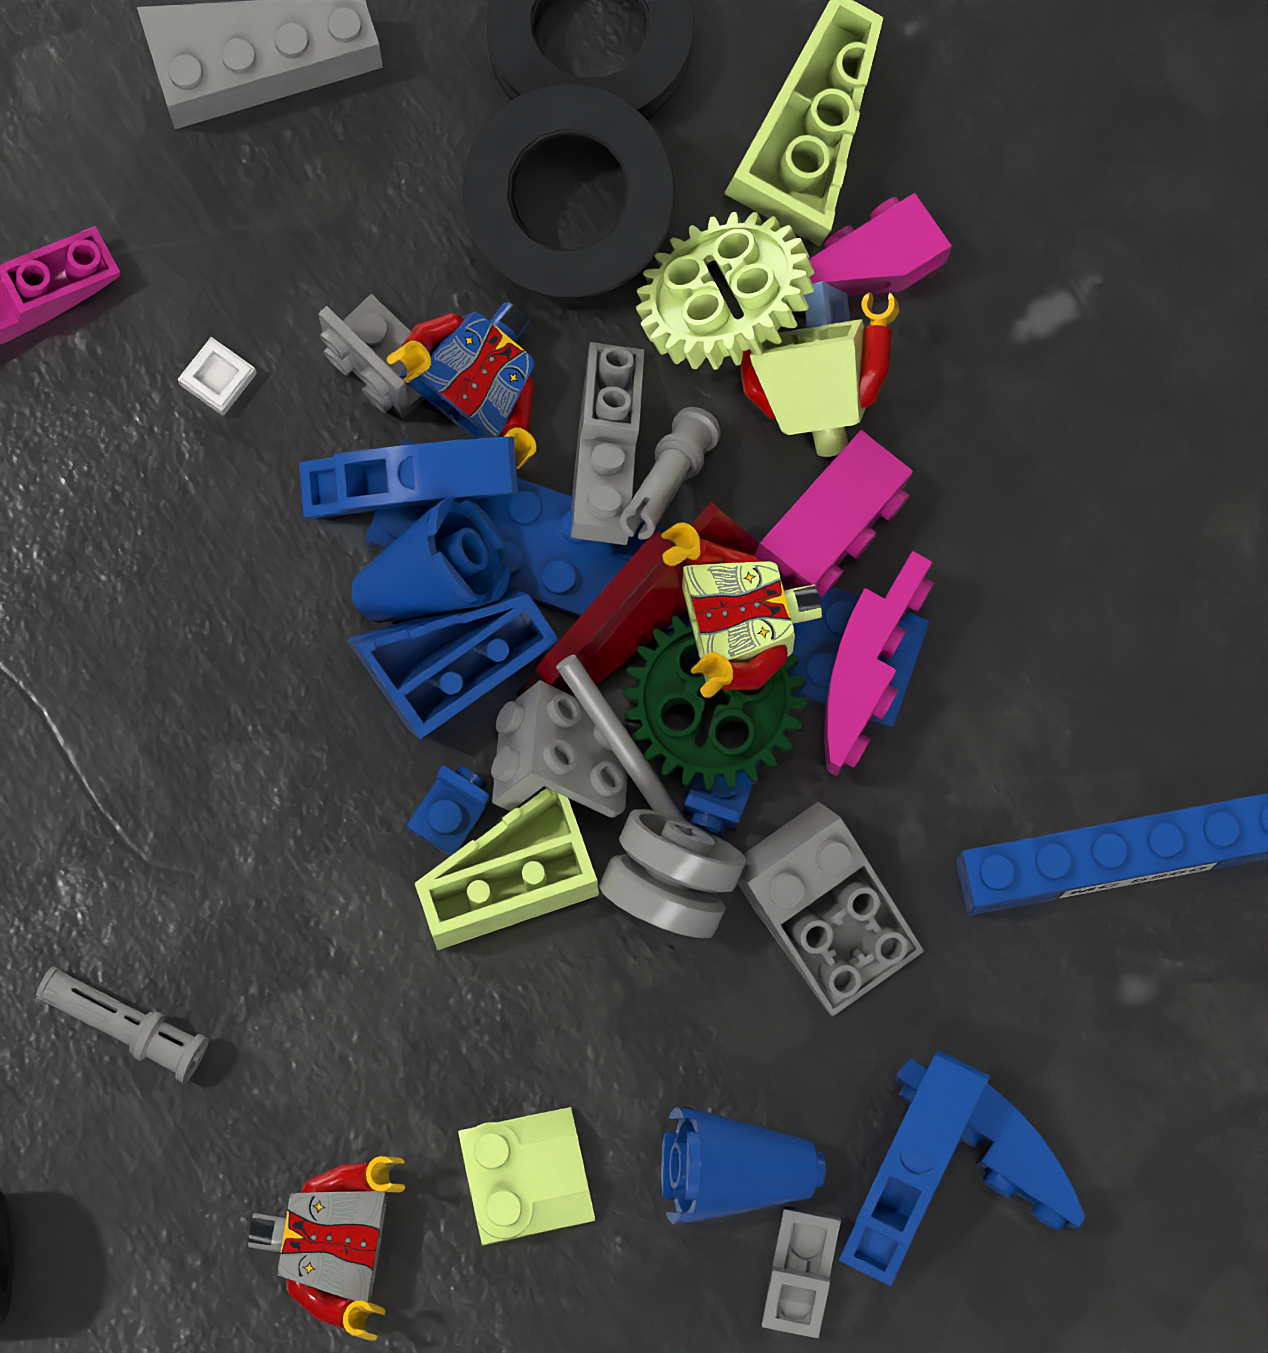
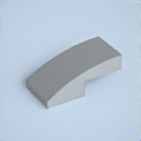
[762,1205,841,1339]

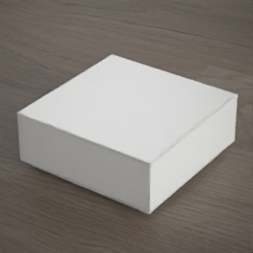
[177,337,257,416]

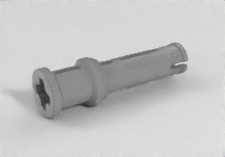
[620,407,721,539]
[36,966,208,1084]

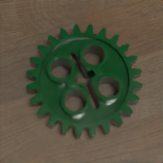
[623,616,807,793]

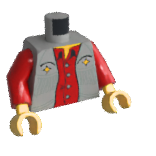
[248,1156,405,1341]

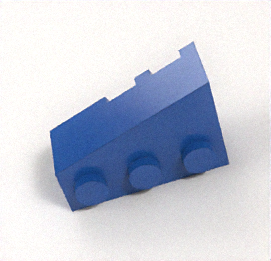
[346,588,559,739]

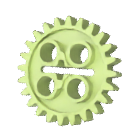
[636,212,815,370]

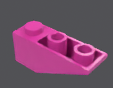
[809,193,952,296]

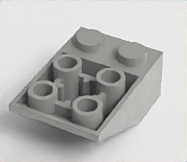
[737,801,924,1017]

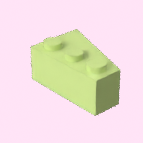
[415,787,599,950]

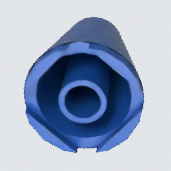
[352,497,510,623]
[661,1107,826,1225]

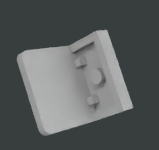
[491,680,630,818]

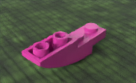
[0,226,120,345]
[824,551,934,777]

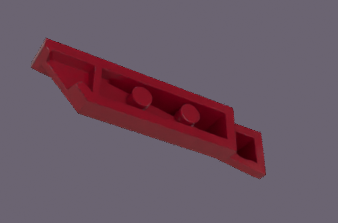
[516,501,759,698]

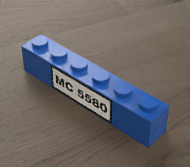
[956,793,1268,916]

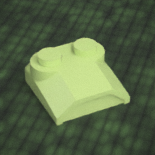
[458,1107,595,1246]

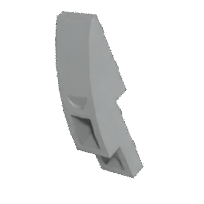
[571,342,644,545]

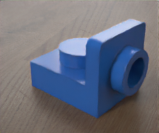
[406,765,491,857]
[683,765,759,835]

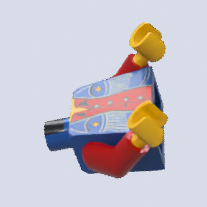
[386,302,536,469]

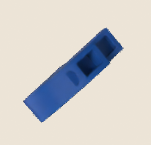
[299,436,518,519]
[839,1050,990,1286]
[892,1058,1085,1232]

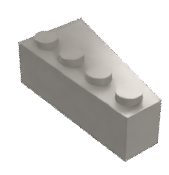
[137,0,383,129]

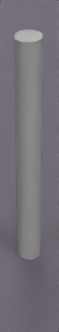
[556,655,688,822]

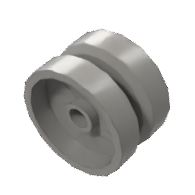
[599,809,747,938]

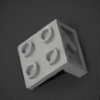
[318,293,424,420]

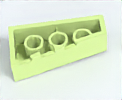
[724,0,883,247]

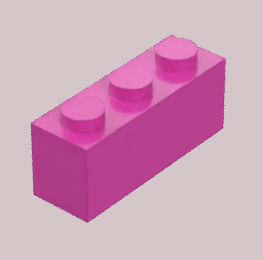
[754,430,913,597]

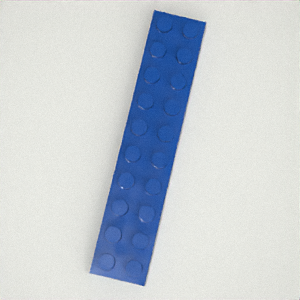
[365,438,930,728]

